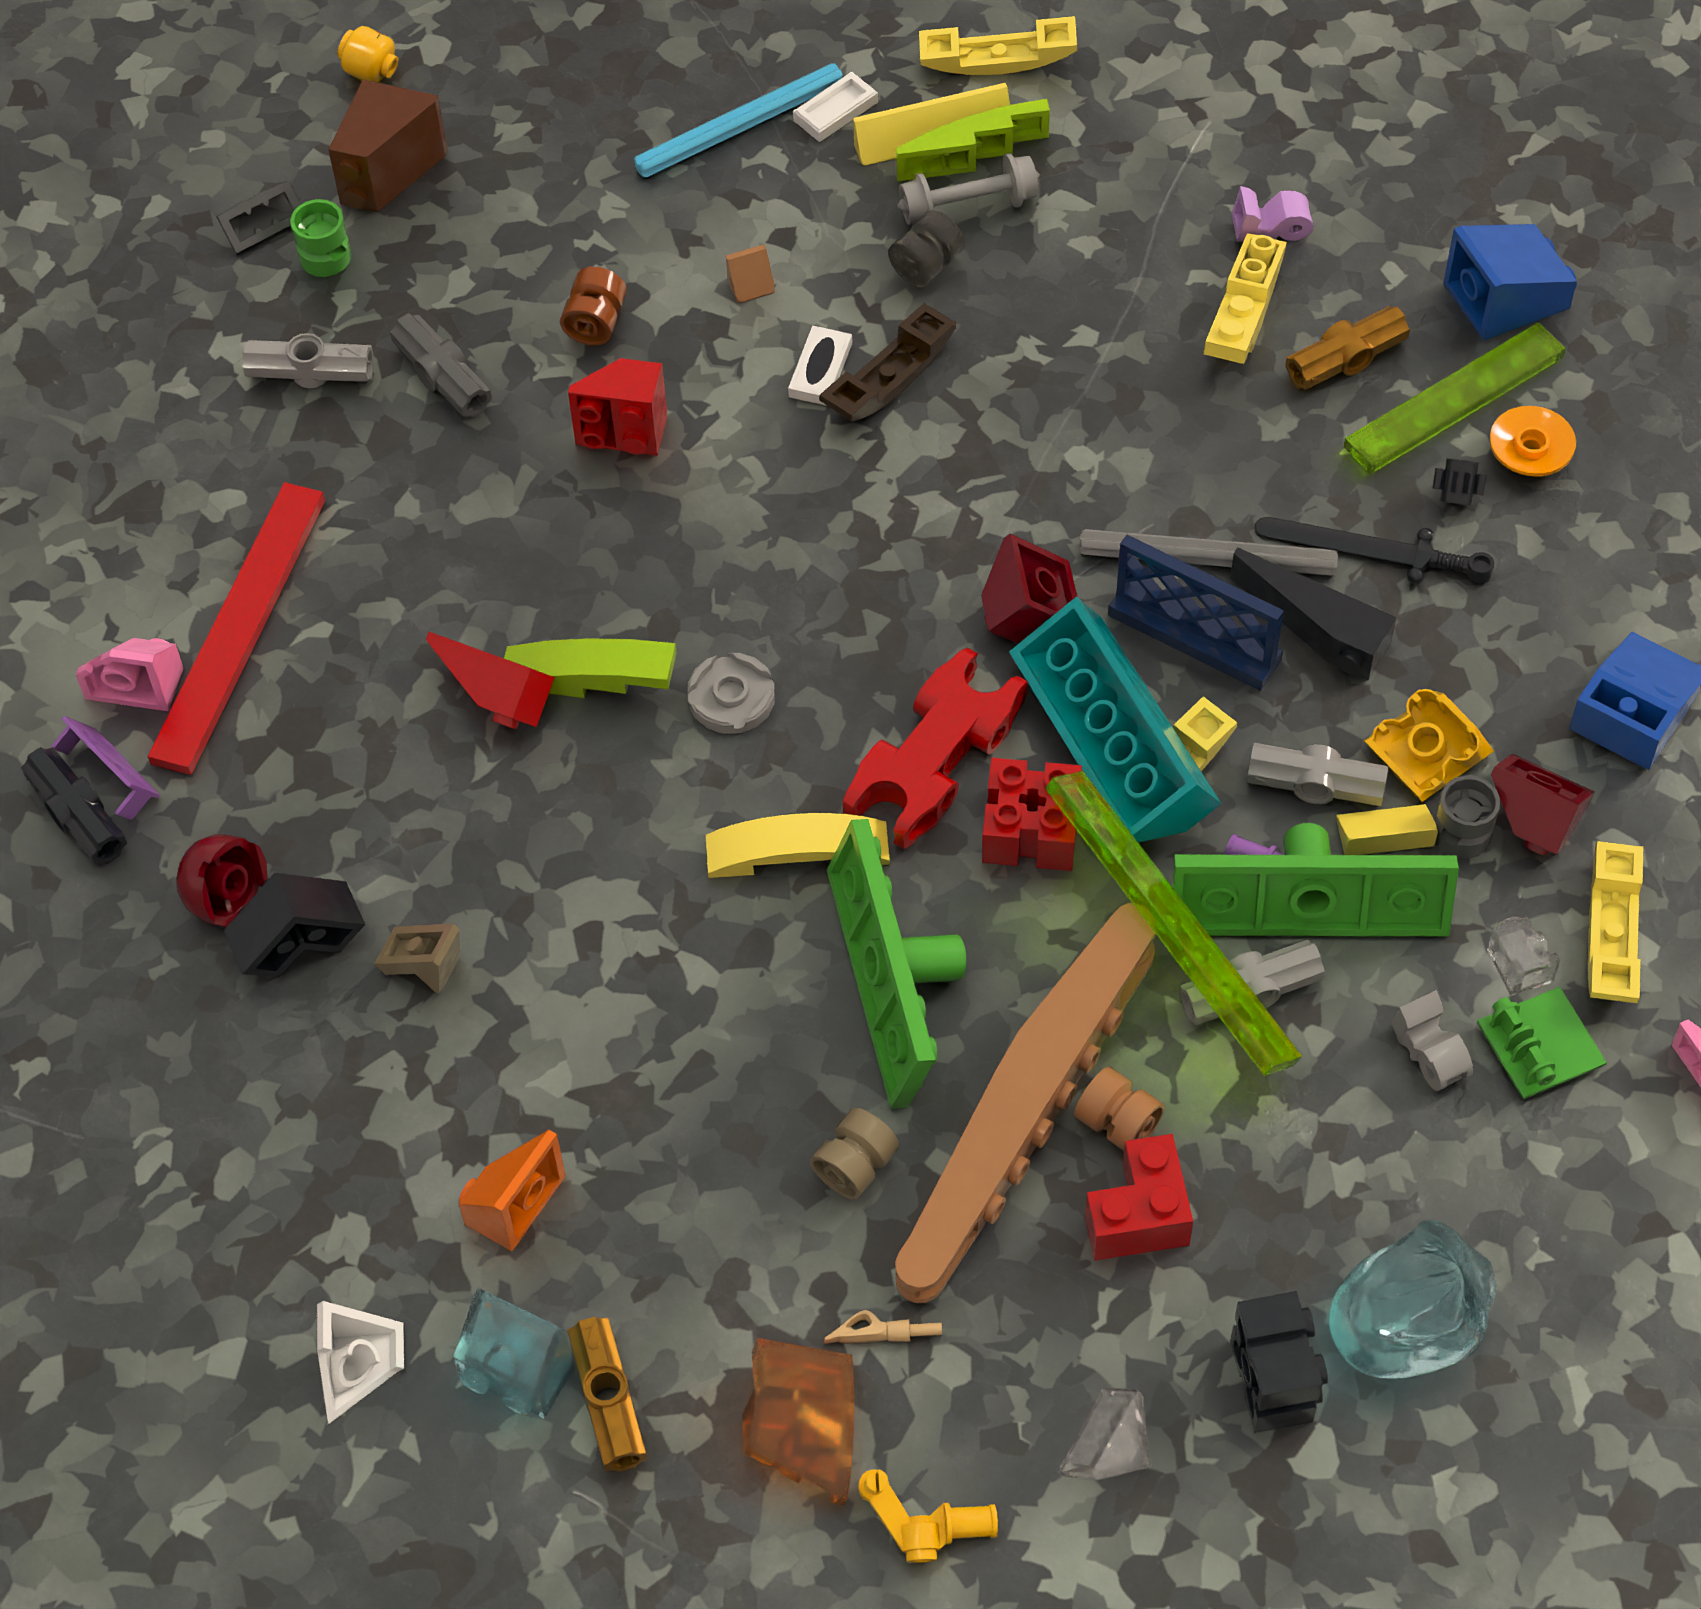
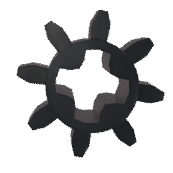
[1432,458,1487,505]

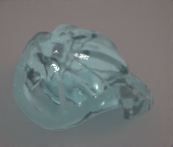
[1329,1220,1496,1379]

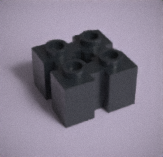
[1230,1291,1328,1433]

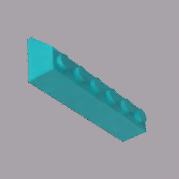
[1009,596,1222,844]

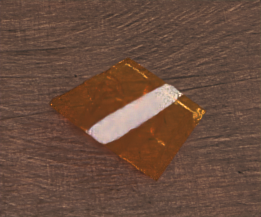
[742,1338,854,1506]

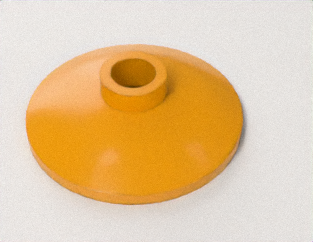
[1490,406,1576,477]

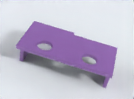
[51,716,160,820]

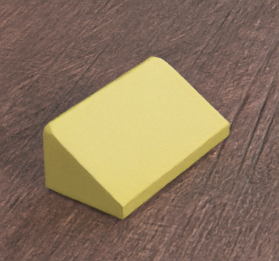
[1336,804,1438,855]

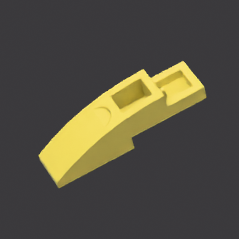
[1204,233,1287,364]

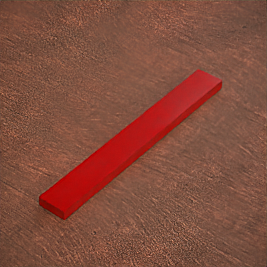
[147,482,326,775]

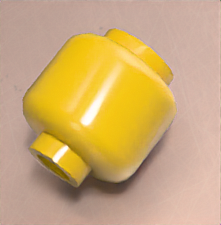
[337,26,399,83]

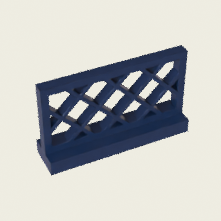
[1108,535,1284,691]

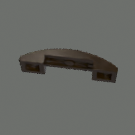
[819,303,956,421]

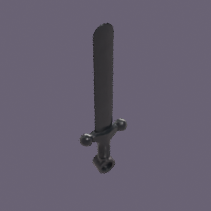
[1255,517,1495,585]

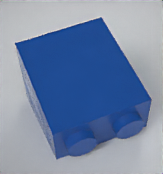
[1443,224,1577,341]

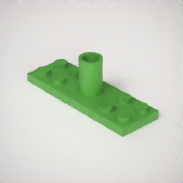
[826,819,966,1109]
[1170,823,1459,937]

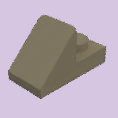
[374,923,460,993]

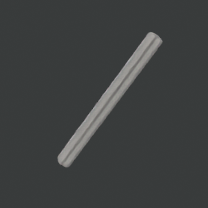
[1079,529,1338,576]

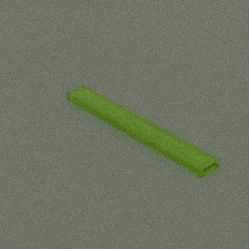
[1045,771,1302,1076]

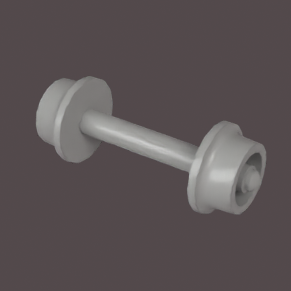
[897,154,1040,227]

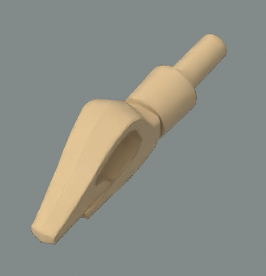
[824,1310,942,1344]

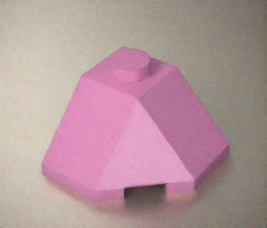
[76,638,184,711]

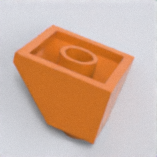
[459,1130,566,1252]

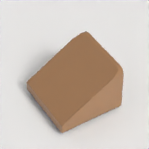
[726,244,775,303]

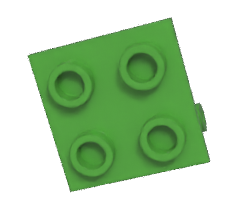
[1477,987,1607,1099]

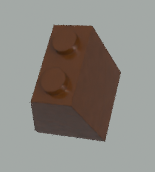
[328,80,448,212]

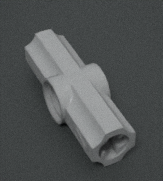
[243,333,373,389]
[1247,743,1389,806]
[1179,939,1325,1026]

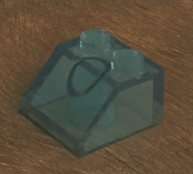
[453,1288,574,1419]

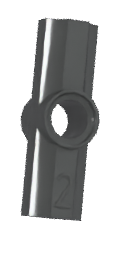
[390,313,492,418]

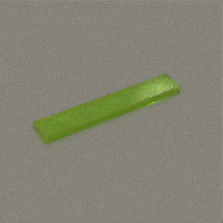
[1344,322,1566,474]

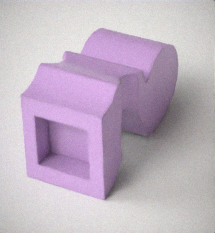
[1231,186,1313,242]

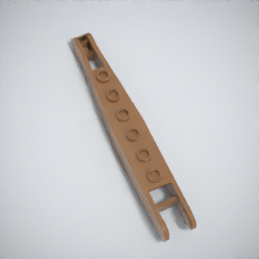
[895,903,1158,1303]

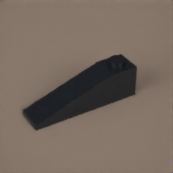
[1230,547,1396,680]

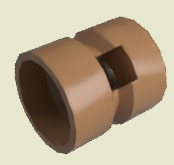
[1074,1066,1165,1152]

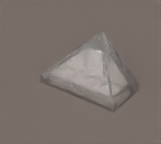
[1058,1387,1151,1480]

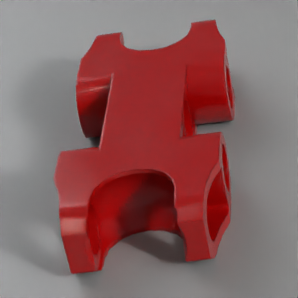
[842,648,1028,849]

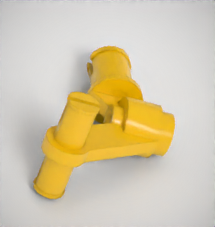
[858,1469,998,1563]

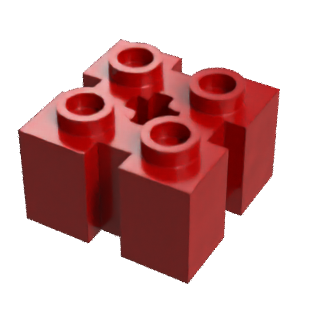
[982,757,1082,871]

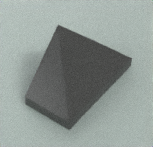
[216,181,300,253]

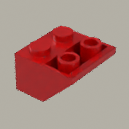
[568,358,668,456]

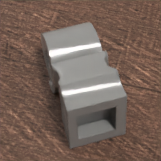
[1390,990,1473,1091]

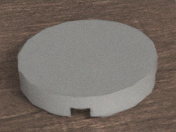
[688,653,775,734]

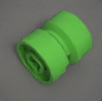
[290,199,351,277]

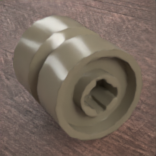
[810,1108,900,1200]

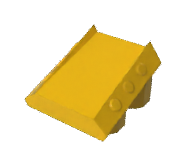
[1363,689,1494,802]

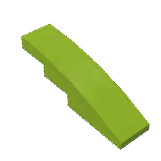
[896,98,1050,181]
[504,638,677,698]

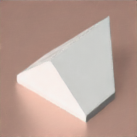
[317,1301,404,1424]

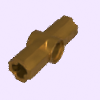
[1285,306,1410,390]
[567,1316,647,1472]

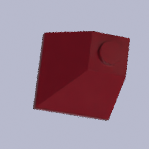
[981,533,1078,644]
[1491,754,1595,855]

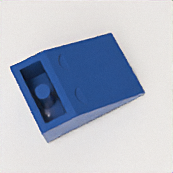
[1569,632,1701,770]

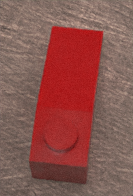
[426,631,555,730]

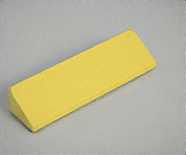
[853,83,1010,166]

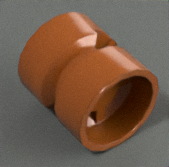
[560,266,627,346]

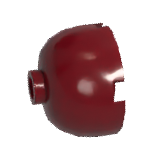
[176,834,268,927]

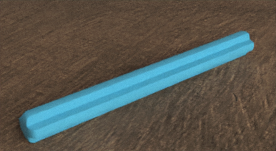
[634,63,843,178]

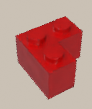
[1085,1133,1193,1261]

